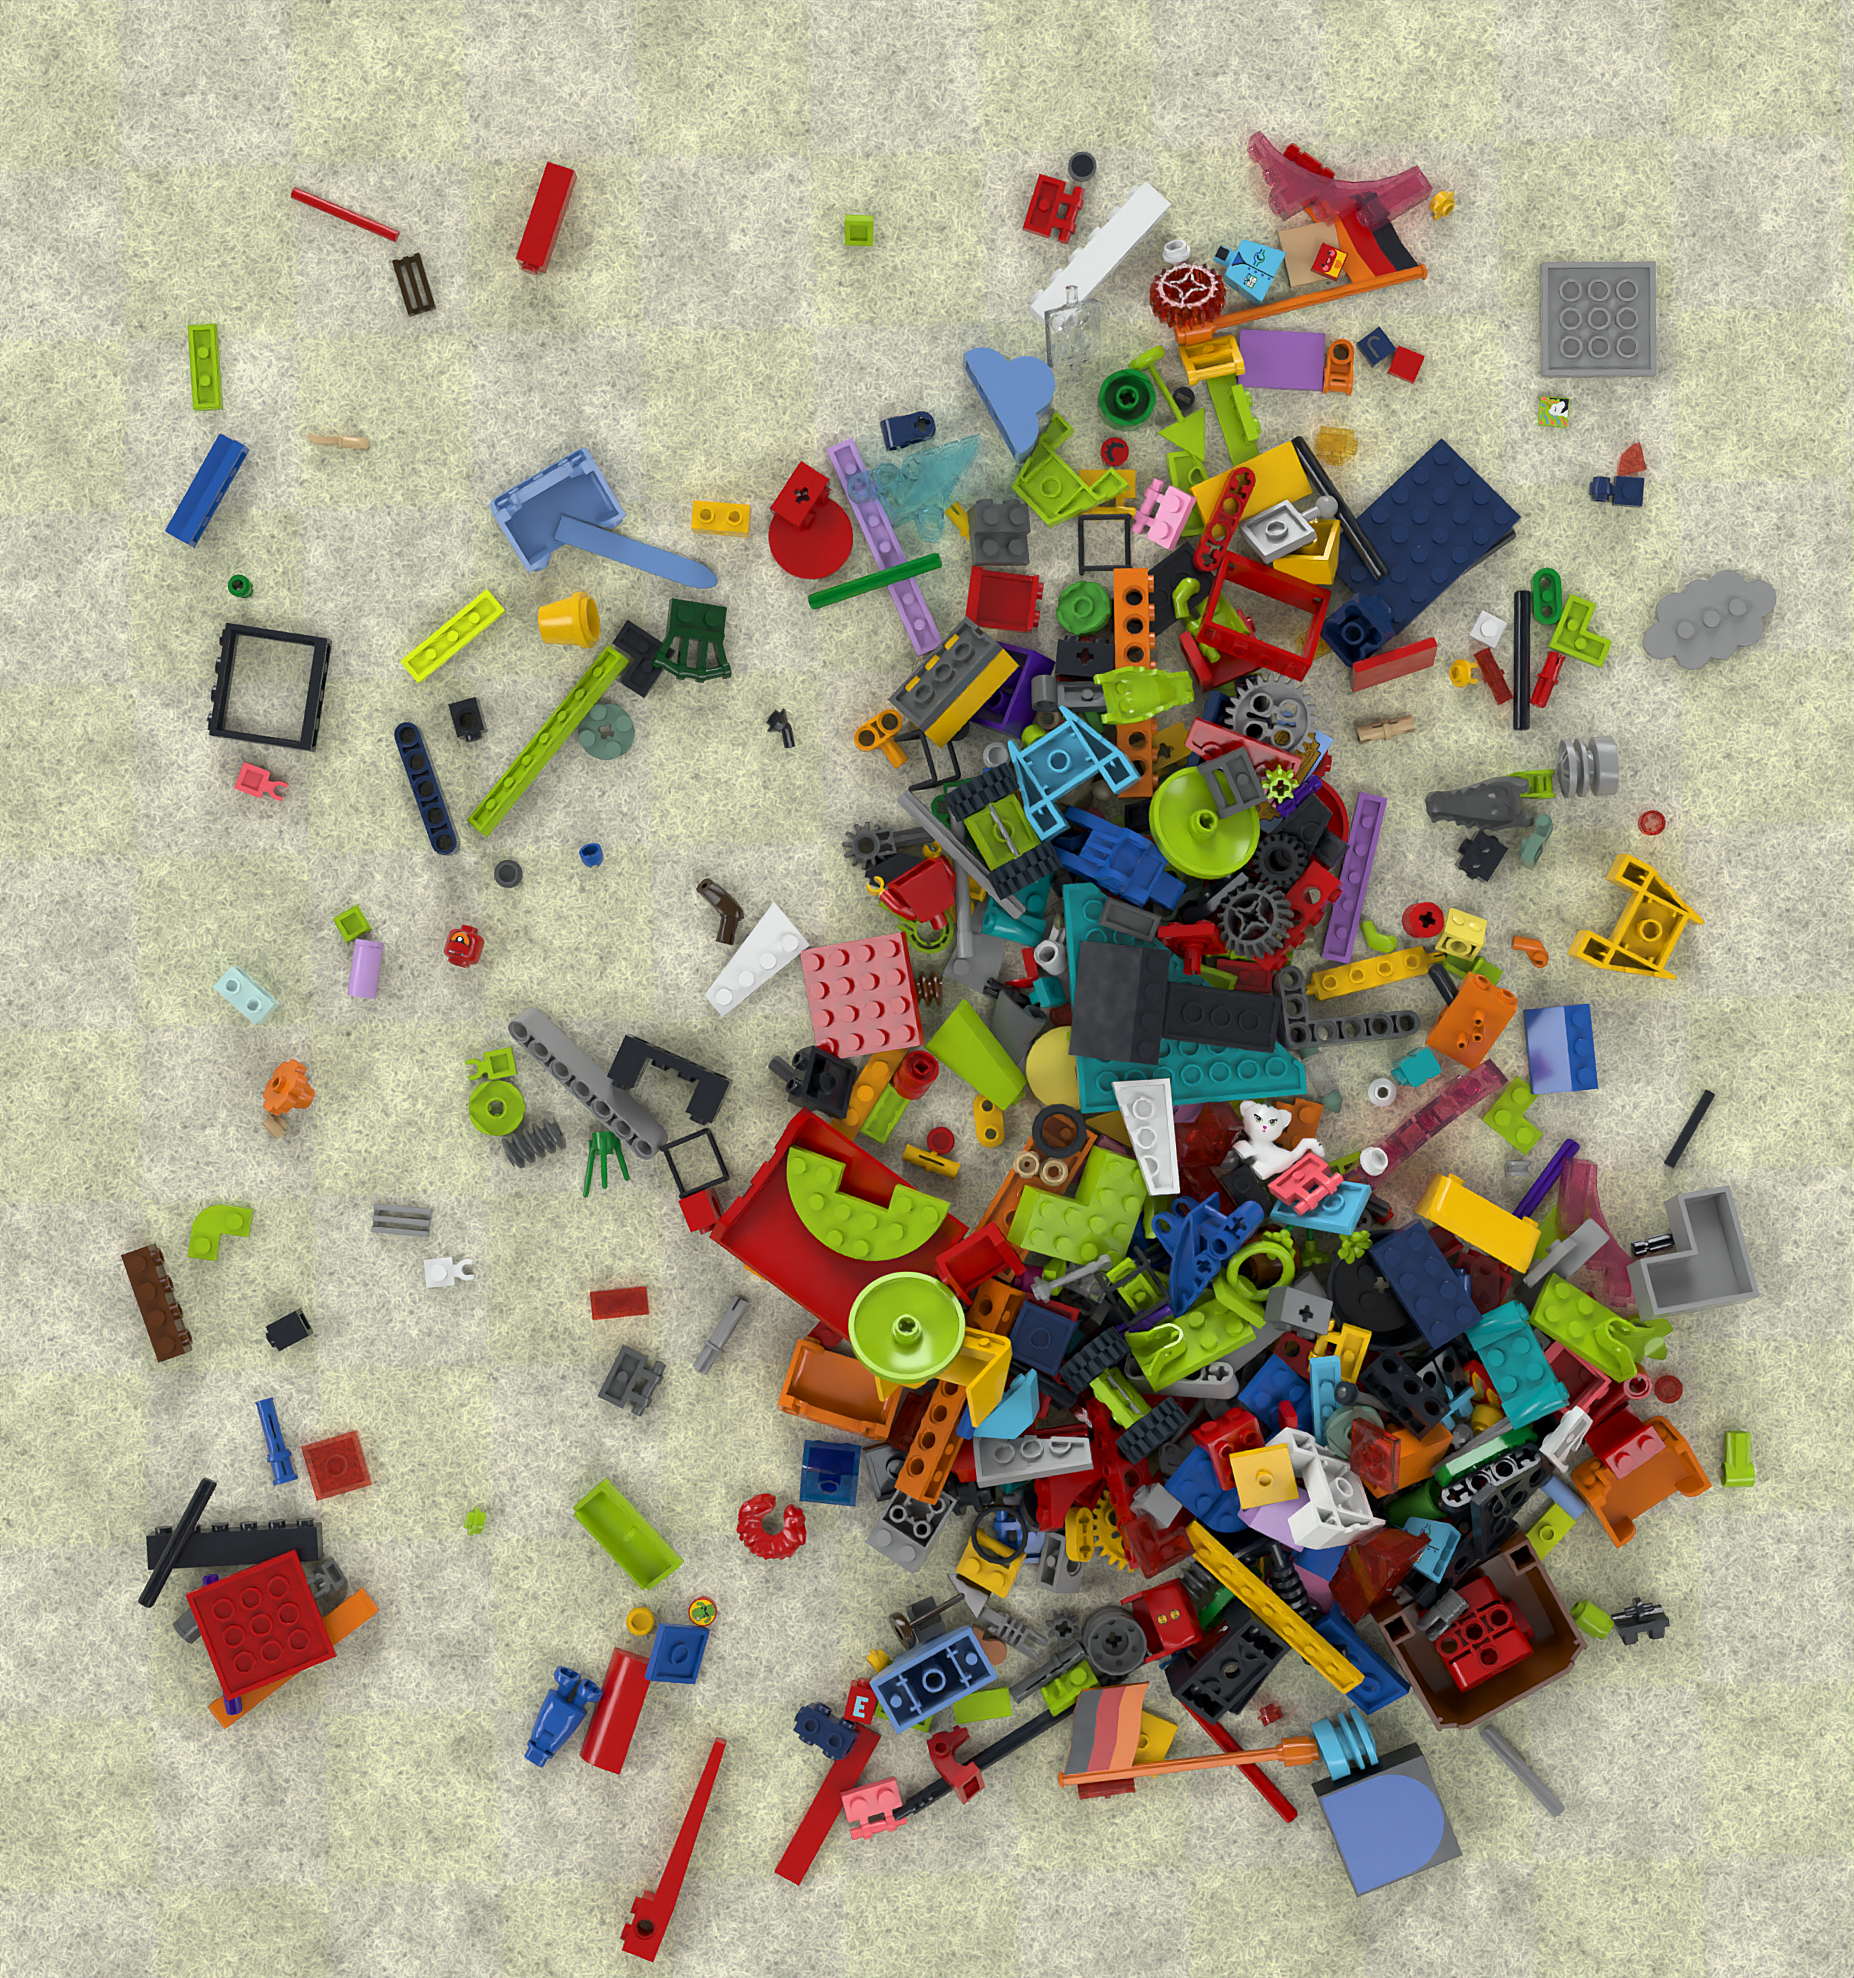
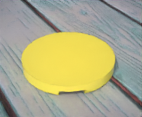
[1024,1026,1079,1110]

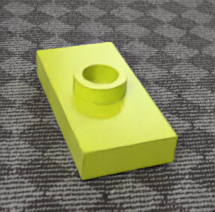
[1524,1502,1576,1560]

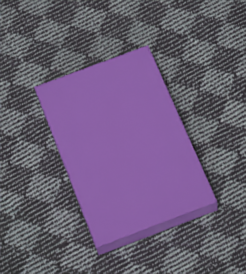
[1237,329,1325,392]

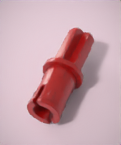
[1530,651,1566,708]

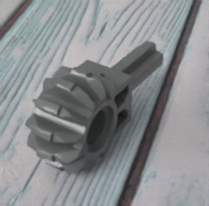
[842,822,935,870]

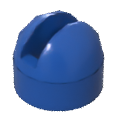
[579,843,604,868]

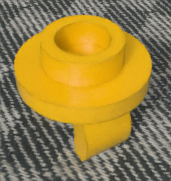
[1449,659,1478,688]

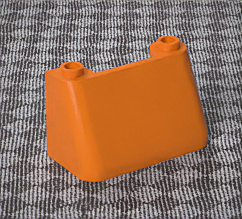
[776,1336,903,1442]
[1570,1416,1712,1549]

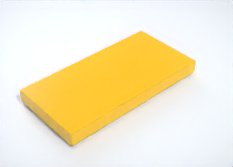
[1188,440,1313,539]

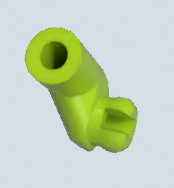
[1359,919,1398,953]

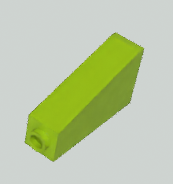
[924,998,1027,1111]

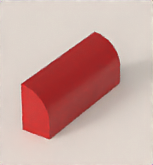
[579,1647,651,1775]

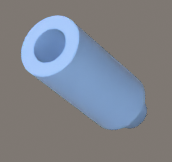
[1539,1473,1587,1519]

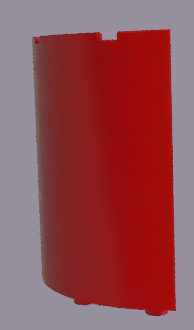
[709,1106,970,1342]

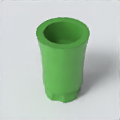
[1384,1479,1448,1528]

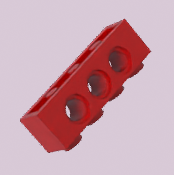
[1253,860,1344,973]

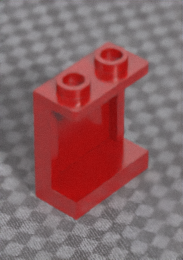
[965,566,1044,634]
[935,1221,1027,1306]

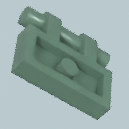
[1518,814,1553,871]

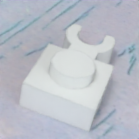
[424,1256,475,1288]

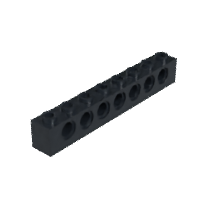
[1398,1414,1571,1610]

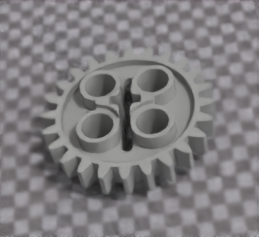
[1224,673,1318,754]

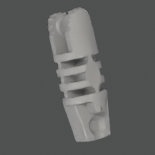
[978,1607,1049,1662]

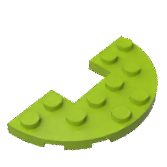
[787,1145,952,1261]

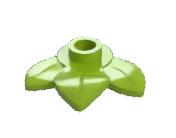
[1624,1313,1673,1363]

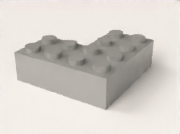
[1626,1186,1760,1322]

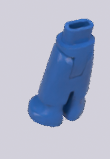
[524,1666,603,1767]

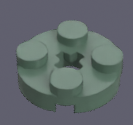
[578,703,635,760]
[1324,1403,1384,1459]

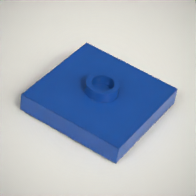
[644,1623,710,1684]

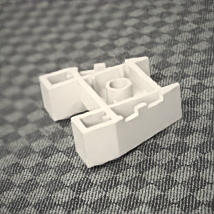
[1266,1427,1386,1550]

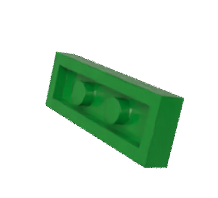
[1197,1566,1263,1633]

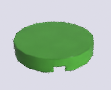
[1056,581,1112,637]

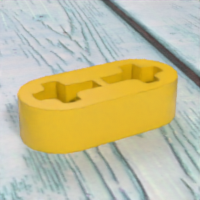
[1065,1507,1094,1562]

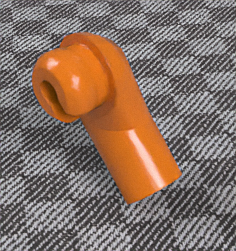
[1511,935,1549,968]

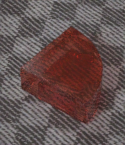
[1617,442,1647,476]

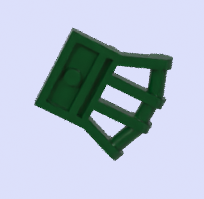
[651,598,732,683]

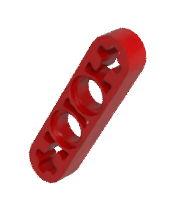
[1193,467,1256,572]

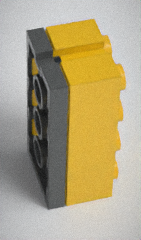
[888,616,1019,749]

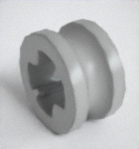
[1505,1160,1531,1176]

